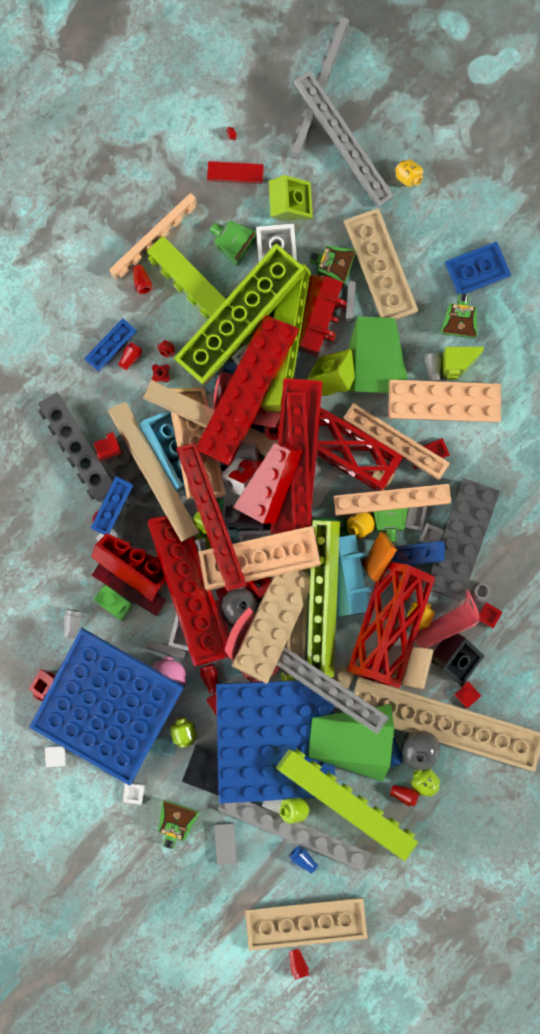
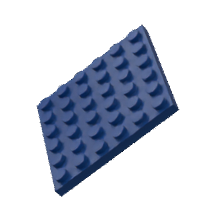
[29,627,185,786]
[216,680,335,804]

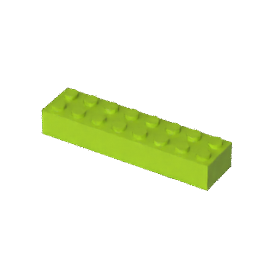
[174,243,306,387]

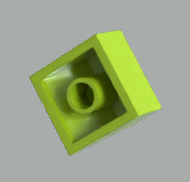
[269,175,313,220]
[441,346,484,380]
[307,349,355,396]

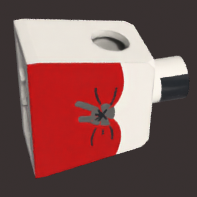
[220,458,262,496]

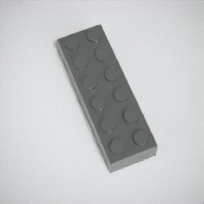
[424,478,500,601]

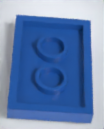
[444,241,511,295]

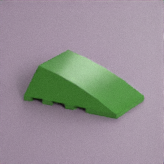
[346,316,408,393]
[308,704,394,782]

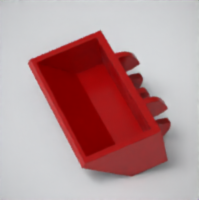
[298,275,347,357]

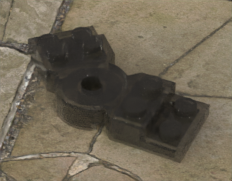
[95,435,162,547]

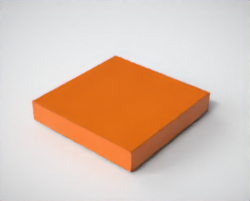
[362,532,396,582]

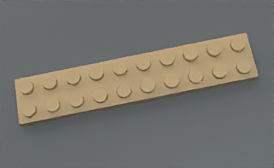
[353,677,540,772]

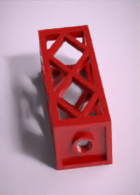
[317,407,403,491]
[347,562,435,689]

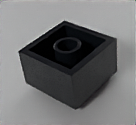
[182,744,218,795]

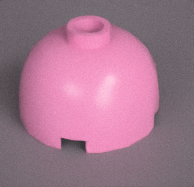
[151,657,186,687]

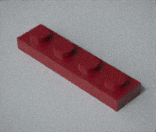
[91,564,167,617]

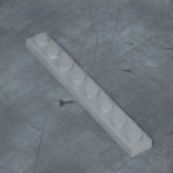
[290,17,349,160]
[294,71,394,208]
[276,647,389,734]
[218,802,370,871]

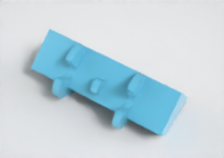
[336,535,374,618]

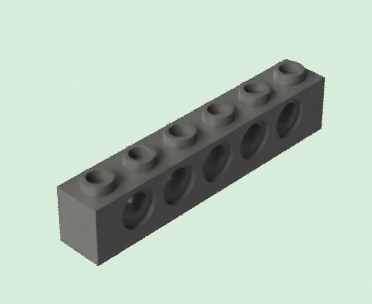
[38,392,113,503]

